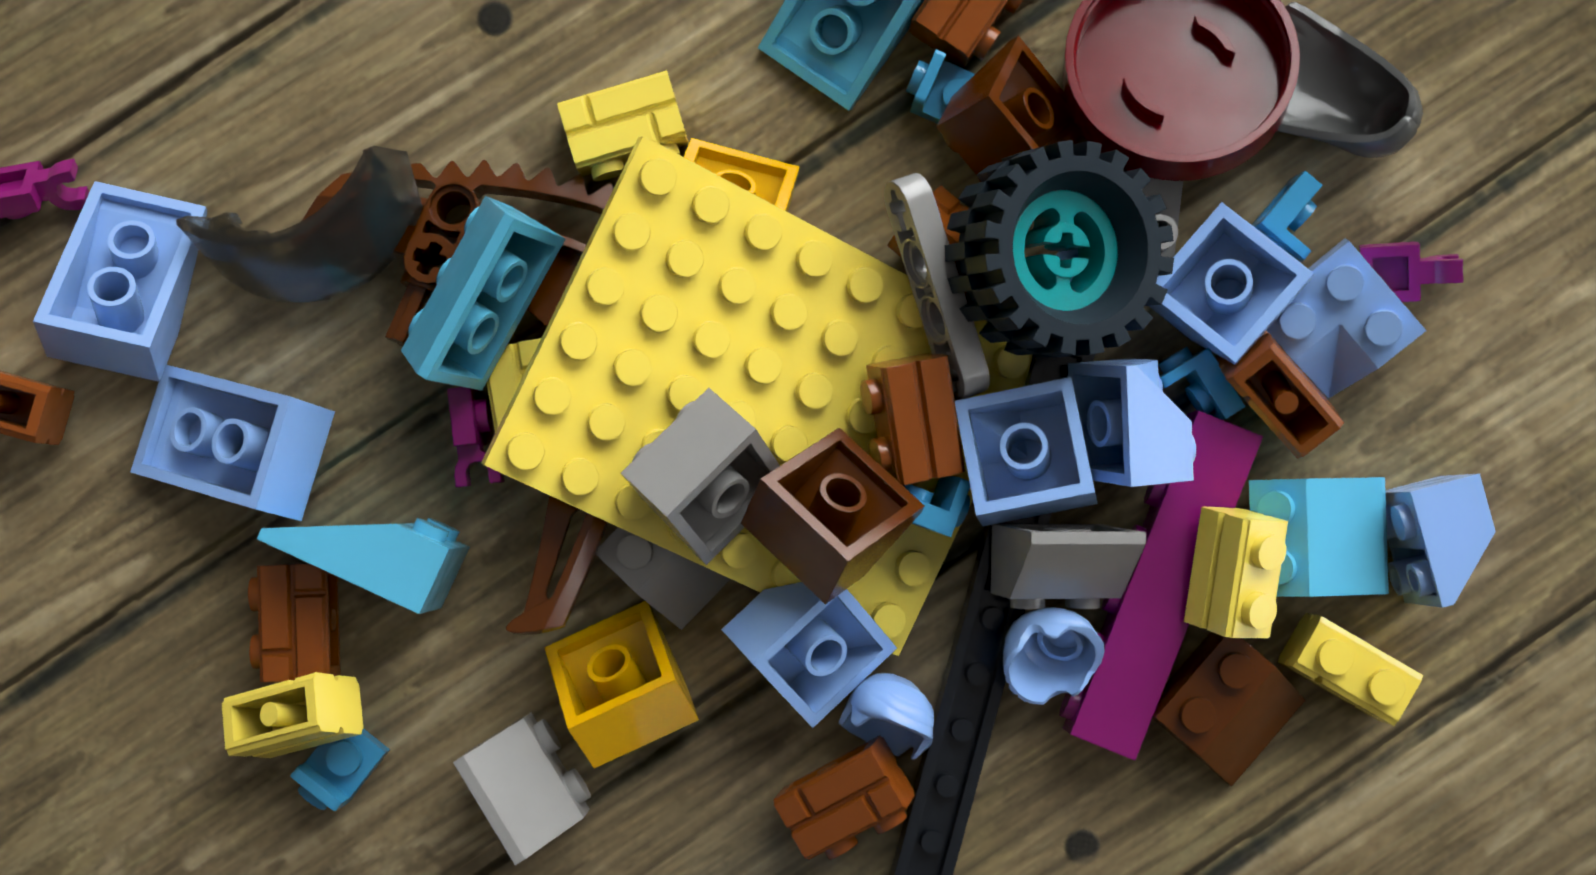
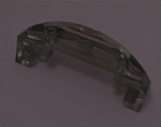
[176,146,423,303]

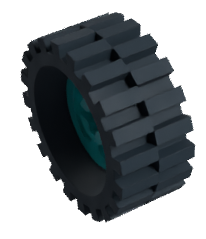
[945,140,1174,358]

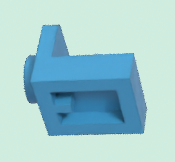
[906,49,975,124]
[1252,171,1323,262]
[1158,347,1246,420]
[903,476,970,537]
[290,729,390,811]

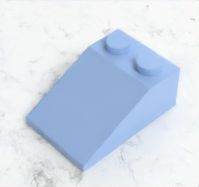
[33,181,207,382]
[130,365,335,521]

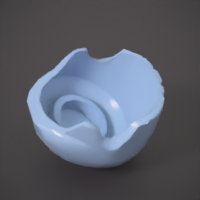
[1003,607,1105,705]
[838,673,934,760]

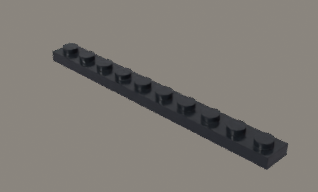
[889,354,1095,875]

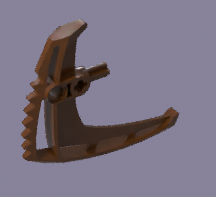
[292,160,613,635]

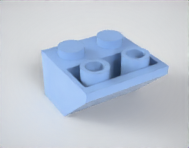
[1386,474,1496,608]

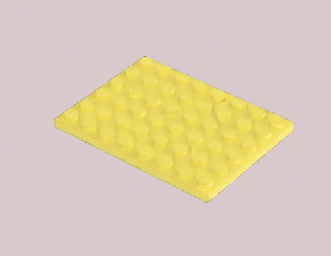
[481,136,1032,656]

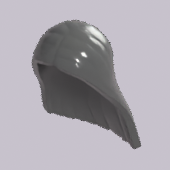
[1277,2,1423,158]

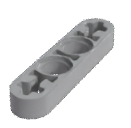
[884,173,990,400]

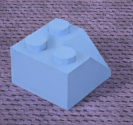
[1267,238,1426,398]
[1068,359,1196,487]
[955,377,1098,526]

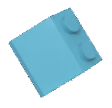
[1249,477,1389,597]

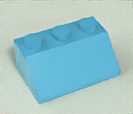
[401,196,565,390]

